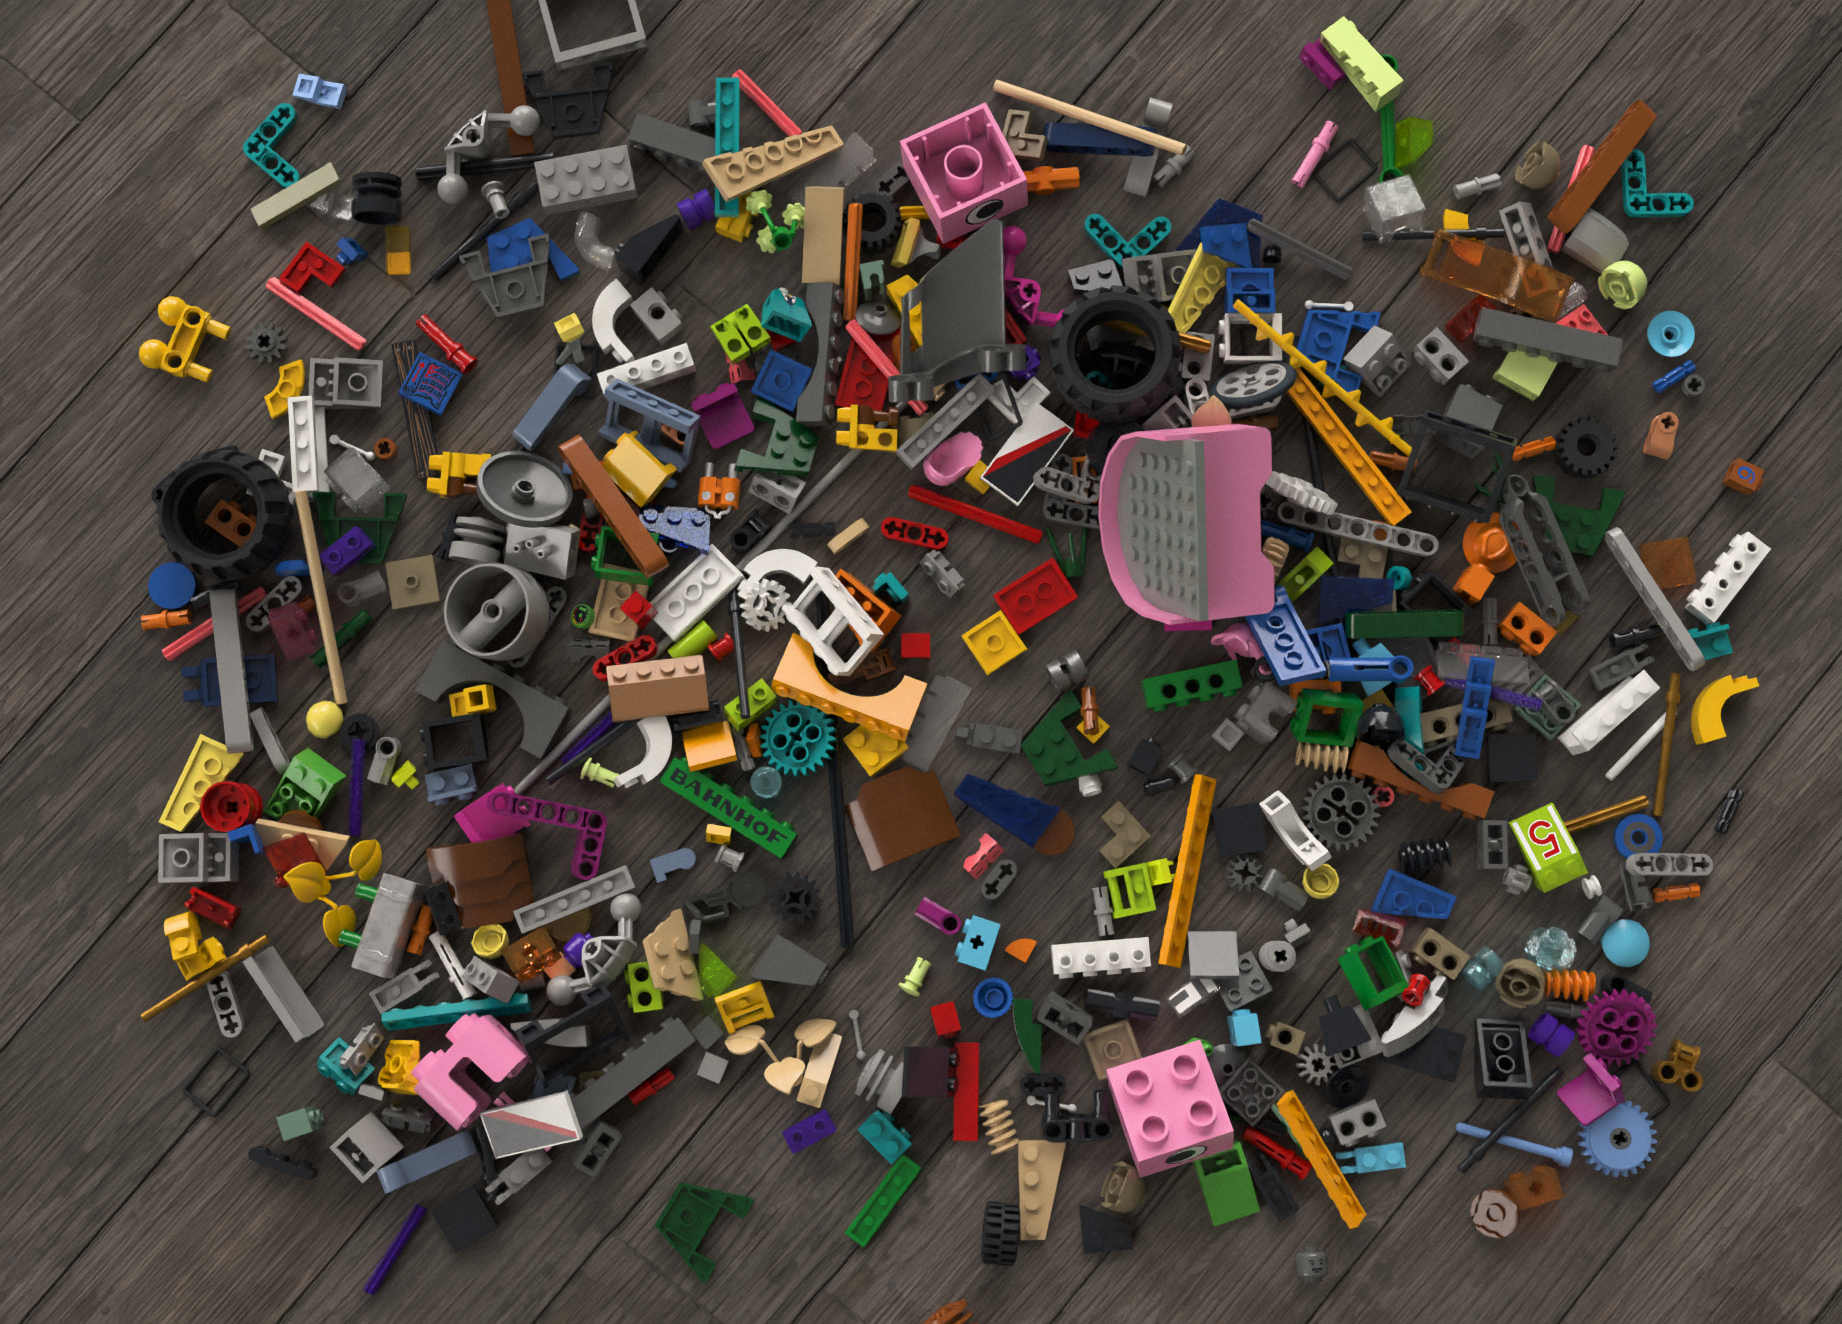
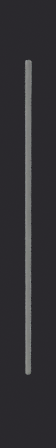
[514,402,909,796]

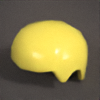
[306,701,344,739]
[1302,864,1339,899]
[471,924,509,960]

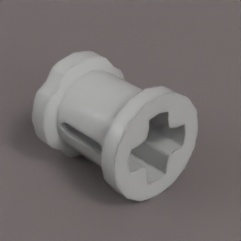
[714,843,745,872]

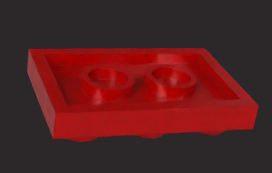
[992,557,1078,636]

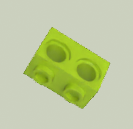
[724,678,777,732]
[624,961,665,1013]

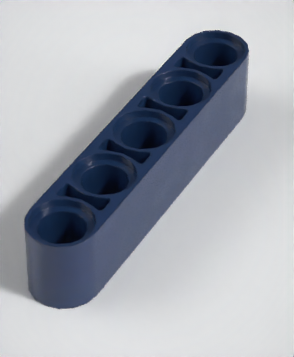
[1043,122,1157,157]

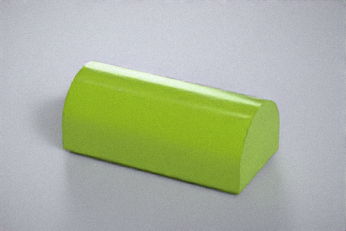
[667,620,719,658]

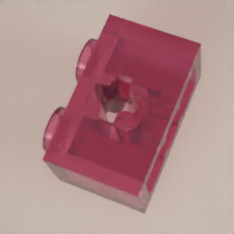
[268,601,317,661]

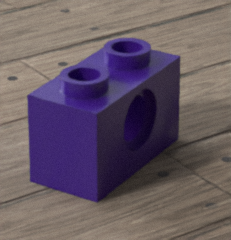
[319,526,377,577]
[782,1108,837,1154]

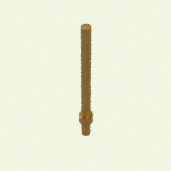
[1653,673,1681,816]
[140,934,271,1022]

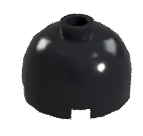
[1356,703,1406,746]

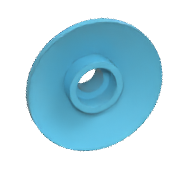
[1647,311,1695,357]

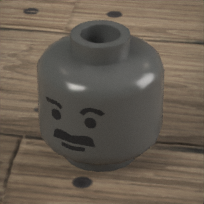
[1295,1245,1328,1282]

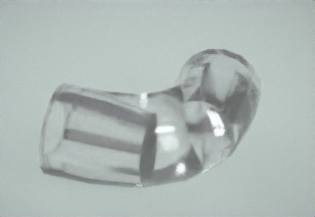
[574,212,616,272]

